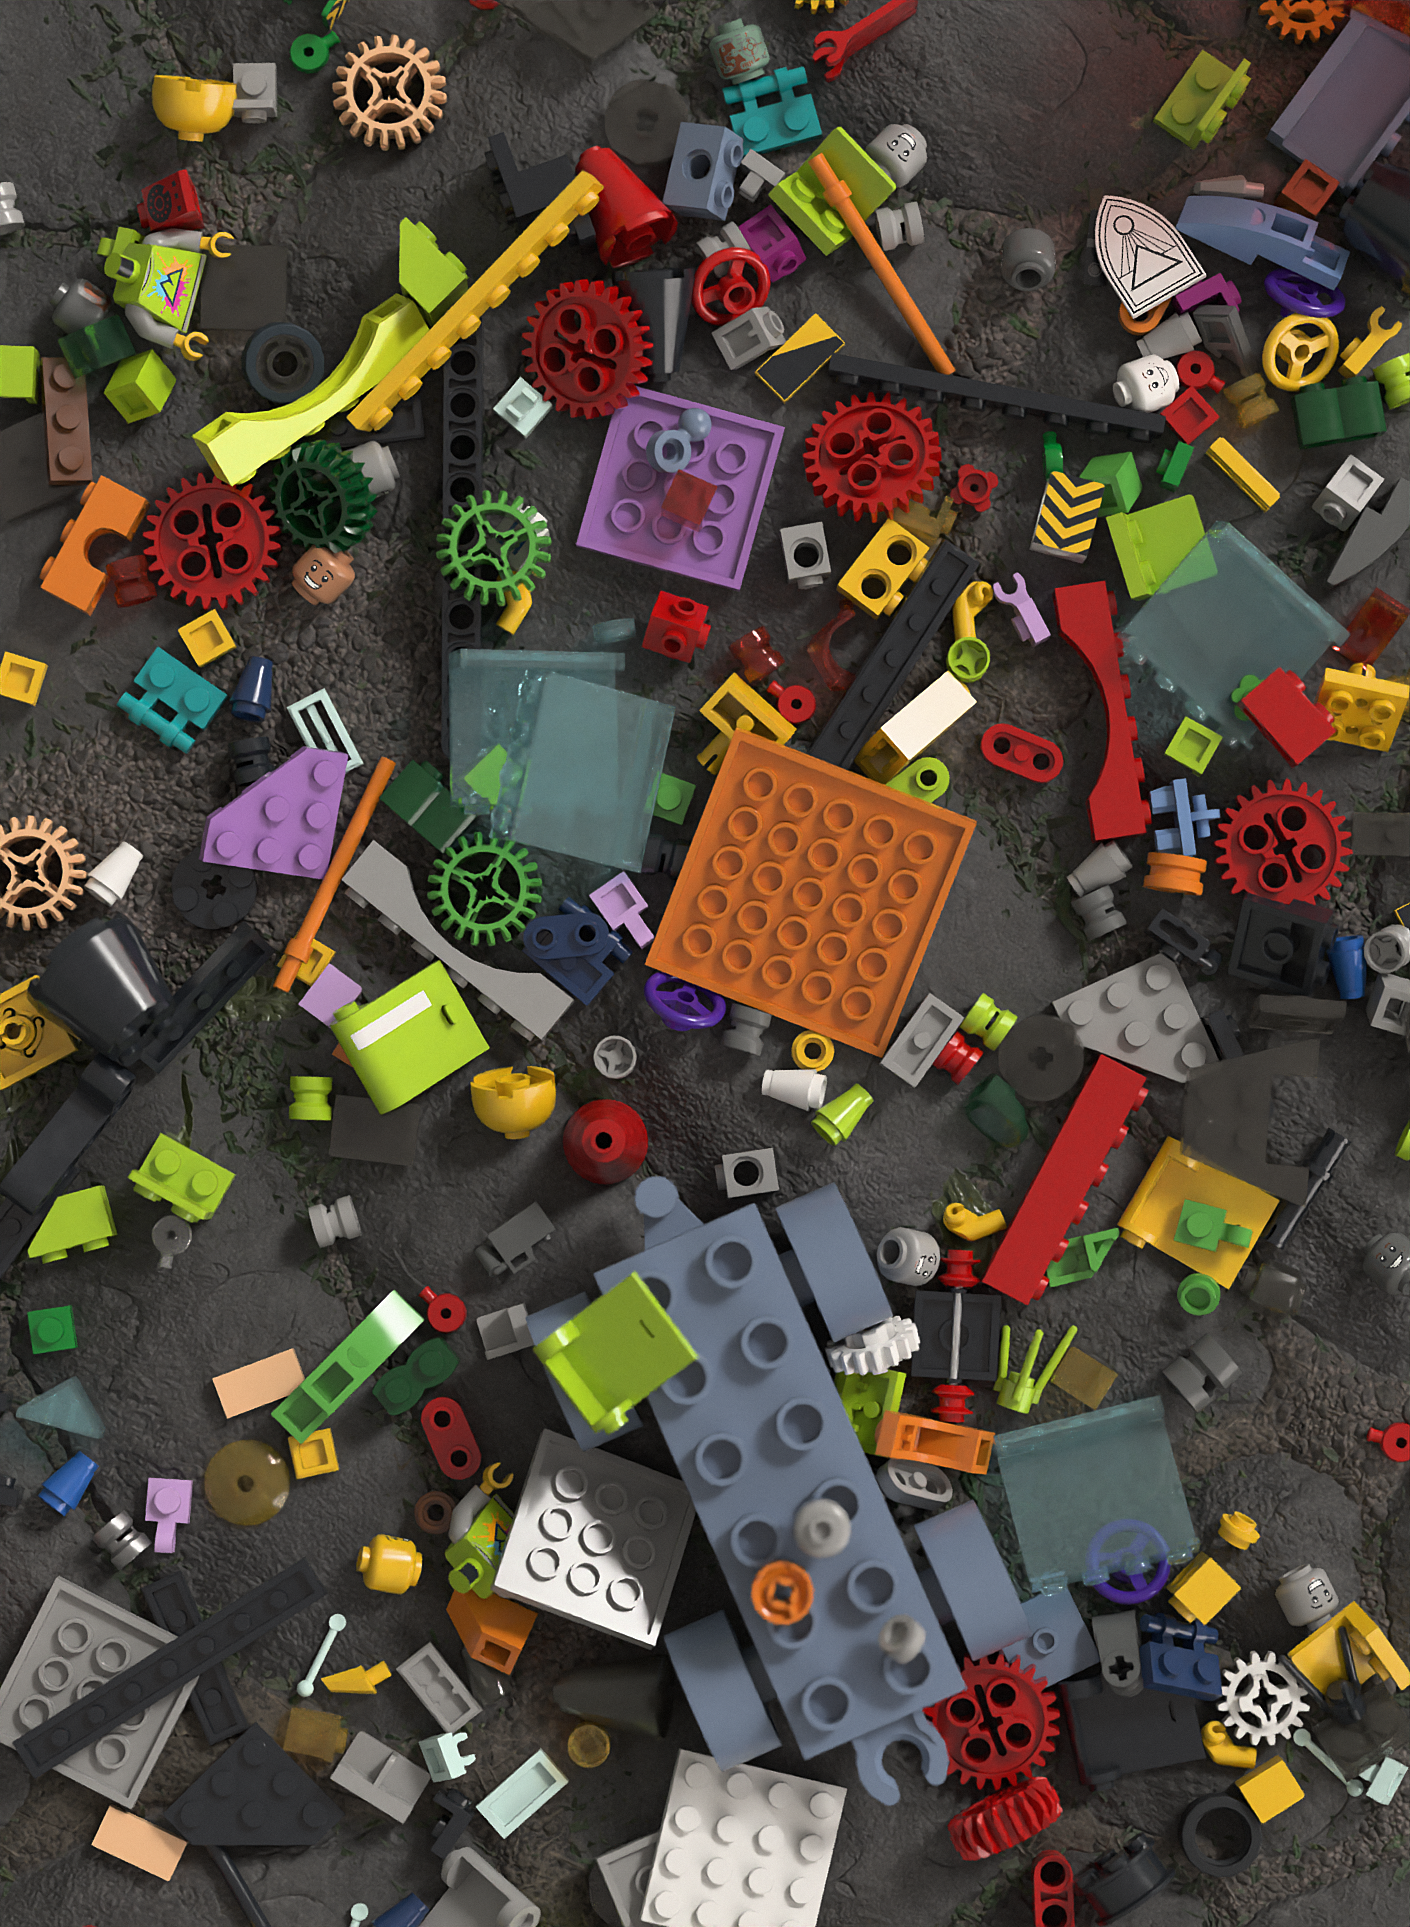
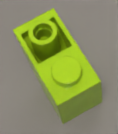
[28,1186,118,1264]

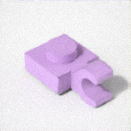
[992,572,1051,647]
[589,871,655,949]
[145,1478,193,1553]

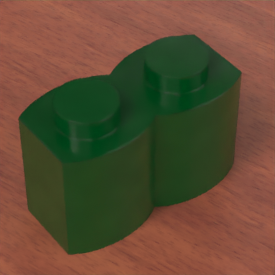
[1291,376,1387,450]
[379,759,477,855]
[372,1337,461,1416]

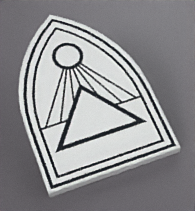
[1095,195,1206,319]

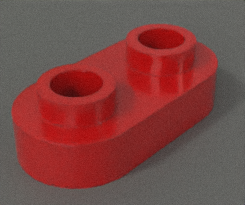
[980,723,1063,783]
[421,1397,482,1480]

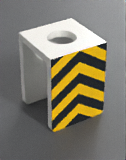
[1029,471,1105,564]

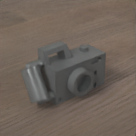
[475,1201,556,1277]

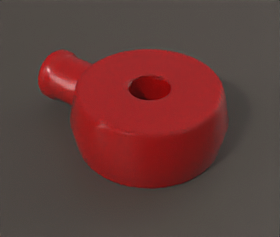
[1175,350,1225,394]
[766,680,816,725]
[419,1286,467,1334]
[1366,1422,1410,1463]

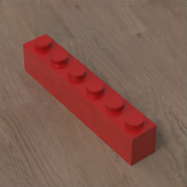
[980,1054,1149,1306]

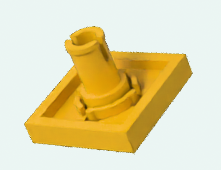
[1313,663,1410,752]
[0,975,78,1091]

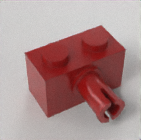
[1236,667,1336,769]

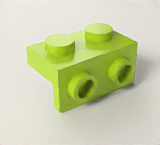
[834,1369,906,1457]

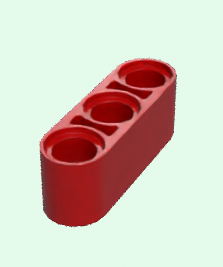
[1031,1849,1075,1927]

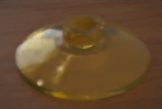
[205,1440,290,1525]

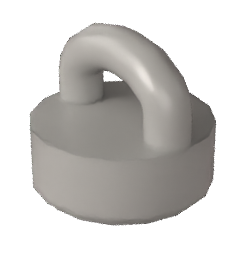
[879,1614,926,1663]

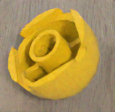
[152,75,237,142]
[470,1066,556,1139]

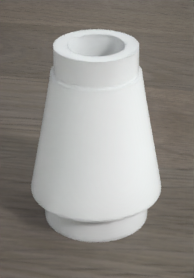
[84,842,143,907]
[762,1069,827,1111]

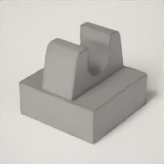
[739,149,785,203]

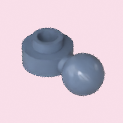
[646,408,712,473]

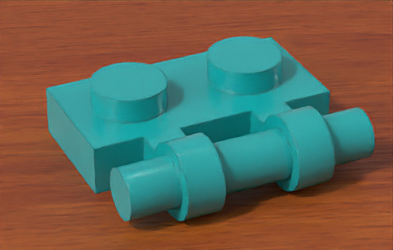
[722,67,822,159]
[117,647,229,754]

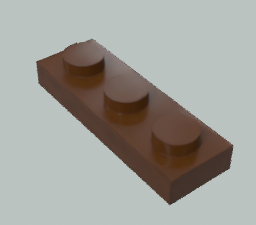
[39,358,93,485]

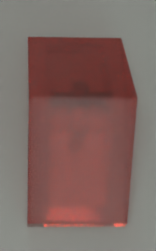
[1333,587,1410,670]

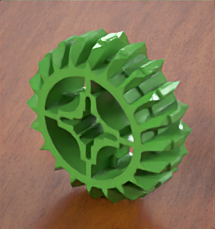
[436,490,552,606]
[427,832,542,947]

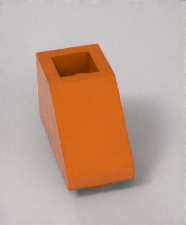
[446,1588,538,1675]

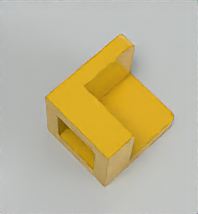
[1235,1755,1304,1824]

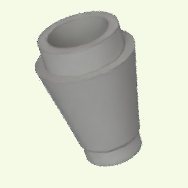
[1136,311,1202,359]
[1067,840,1133,897]

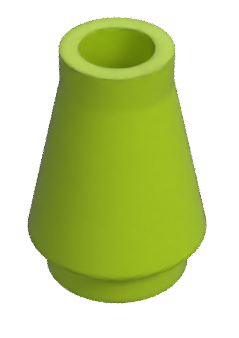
[811,1083,874,1146]

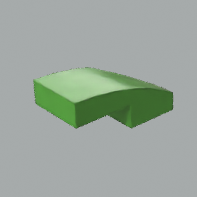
[1046,1227,1120,1288]

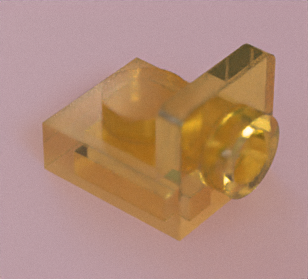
[893,496,958,543]
[283,1706,349,1763]

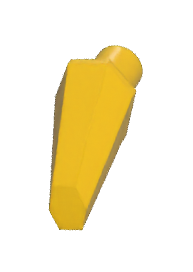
[321,1661,392,1694]

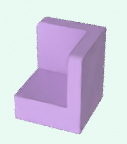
[299,963,362,1027]

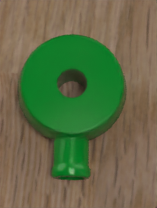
[289,31,340,74]
[1042,431,1063,482]

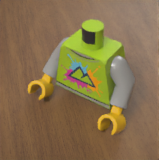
[104,228,234,361]
[445,1462,514,1599]

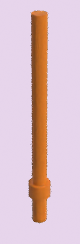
[808,153,956,375]
[273,756,396,993]

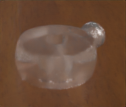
[152,1215,192,1269]

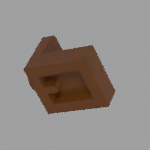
[1273,158,1340,221]

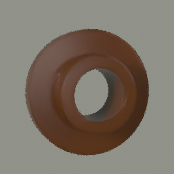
[414,1491,456,1534]

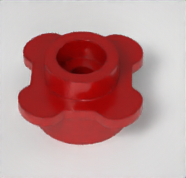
[950,464,998,512]

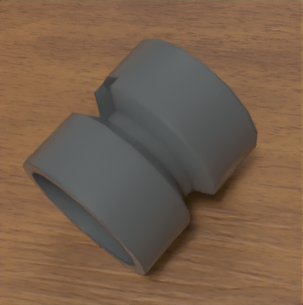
[1161,1333,1243,1414]

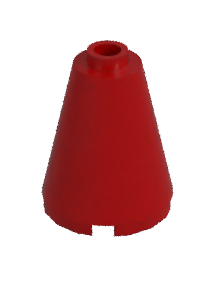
[575,146,678,268]
[563,1099,648,1184]

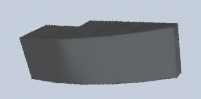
[1321,477,1410,591]

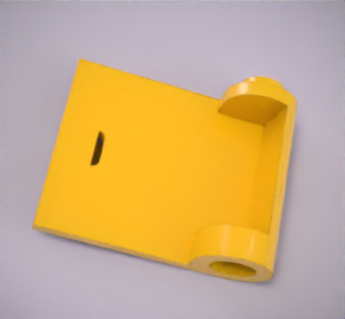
[1117,1136,1280,1290]

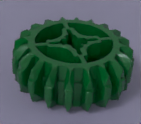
[268,440,378,554]

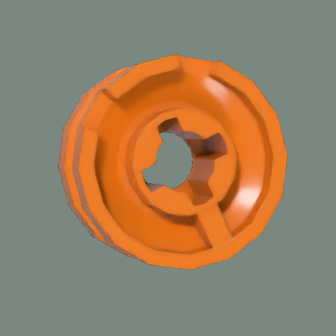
[1143,852,1207,896]
[751,1560,814,1625]

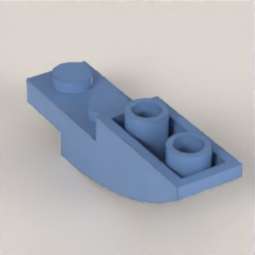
[1175,195,1350,290]

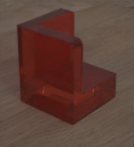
[661,469,718,532]

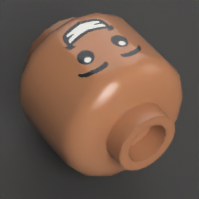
[292,544,355,605]

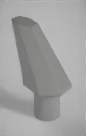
[1193,175,1264,200]

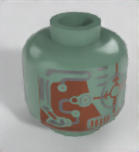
[709,18,770,85]

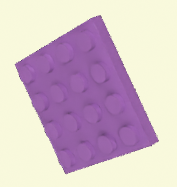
[576,386,785,592]

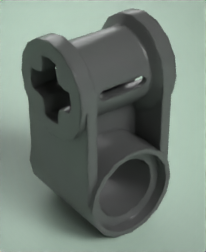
[1092,1609,1143,1697]

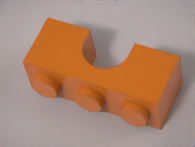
[40,475,151,616]

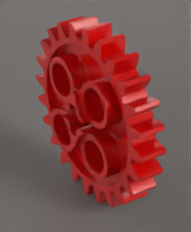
[521,279,653,419]
[803,392,942,523]
[143,473,282,611]
[1213,779,1353,905]
[922,1650,1060,1790]

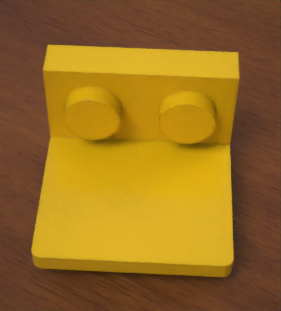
[1288,1601,1410,1695]

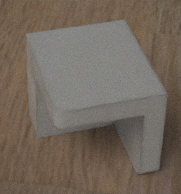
[477,1302,535,1360]

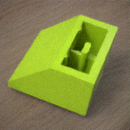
[399,217,469,327]

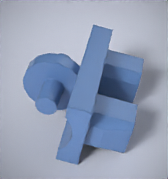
[1148,778,1221,857]

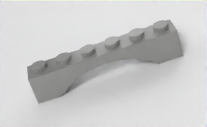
[341,840,575,1041]

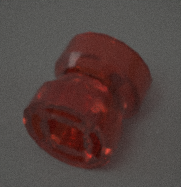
[105,555,158,608]
[728,626,786,684]

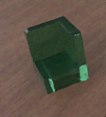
[58,315,136,379]

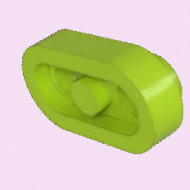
[885,757,949,803]

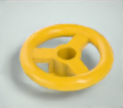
[1262,313,1339,392]

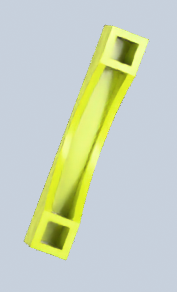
[192,293,429,486]

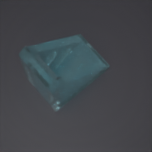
[16,1376,106,1439]

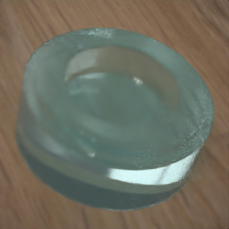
[592,618,637,643]

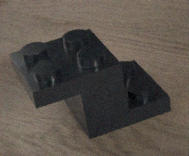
[484,132,598,256]

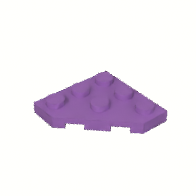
[199,746,348,879]

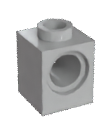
[779,522,831,589]
[715,1148,779,1198]

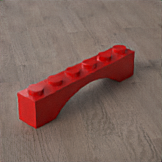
[1052,581,1152,843]

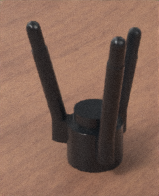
[1278,1626,1366,1725]

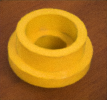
[791,1030,834,1072]
[1218,1511,1260,1550]

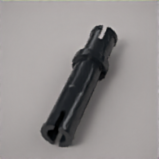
[1260,1128,1352,1250]

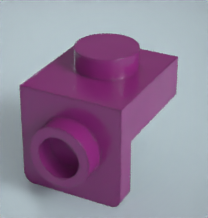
[1171,273,1242,316]

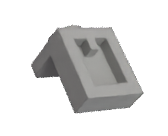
[232,63,277,124]
[712,307,786,370]
[1312,454,1384,531]

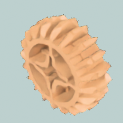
[332,35,447,151]
[0,815,88,931]

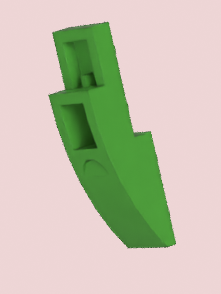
[271,1290,425,1444]

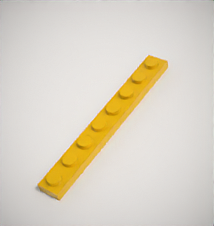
[346,171,604,432]

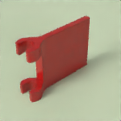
[812,0,918,82]

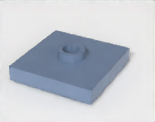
[1002,1582,1100,1688]

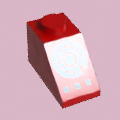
[137,169,205,233]

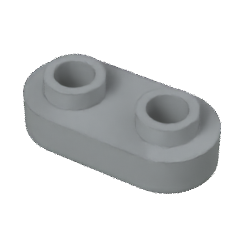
[877,1458,953,1510]

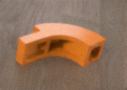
[875,1410,995,1475]

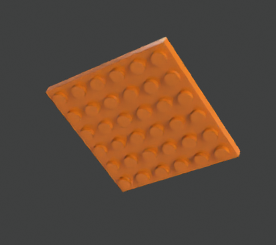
[645,727,977,1058]

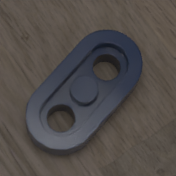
[523,912,609,960]

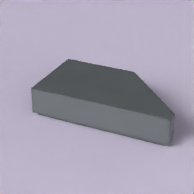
[1193,305,1258,378]

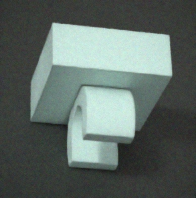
[493,377,553,439]
[419,1732,476,1782]
[1355,1757,1408,1805]

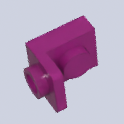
[738,205,806,282]

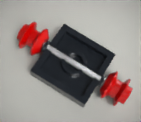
[911,1249,1001,1422]

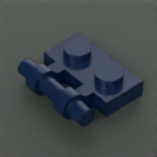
[522,897,634,1006]
[1139,1613,1223,1701]

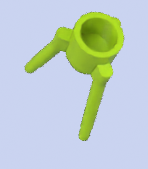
[993,1325,1077,1414]

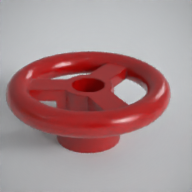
[692,247,771,326]

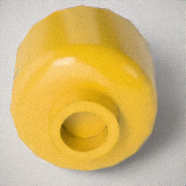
[356,1534,422,1594]

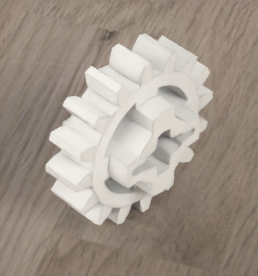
[825,1316,920,1375]
[1216,1651,1310,1746]

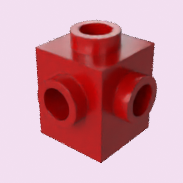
[642,591,711,663]

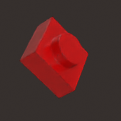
[1159,386,1220,445]

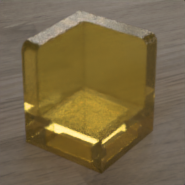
[1049,1347,1118,1410]

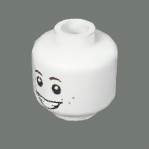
[1113,354,1179,413]

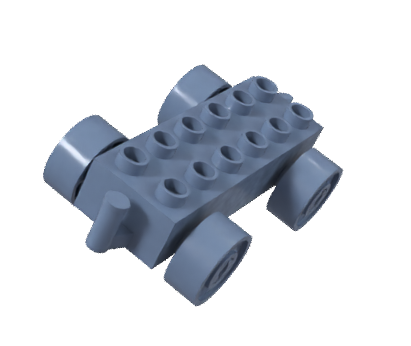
[525,1176,1033,1806]

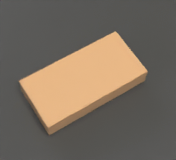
[212,1348,305,1419]
[91,1804,188,1881]

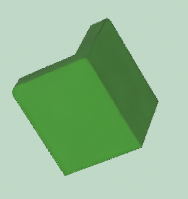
[1079,452,1142,517]

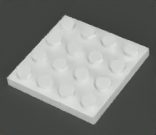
[639,1749,847,1927]

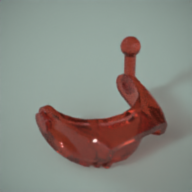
[805,598,856,692]

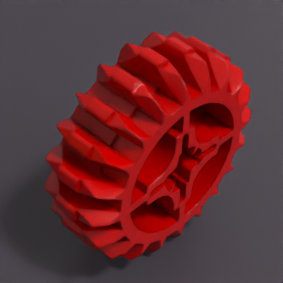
[947,1776,1063,1861]

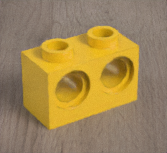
[836,518,930,620]
[1165,1551,1241,1625]

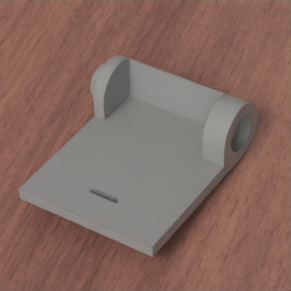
[419,1847,540,1927]

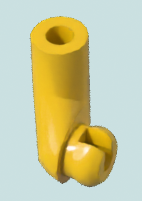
[496,571,532,635]
[952,581,994,641]
[943,1203,1007,1241]
[1201,1721,1257,1769]

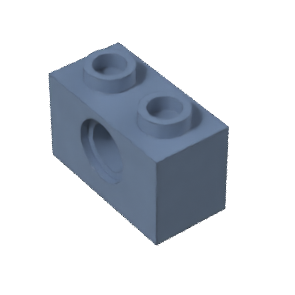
[662,122,744,221]

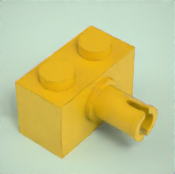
[697,672,797,775]

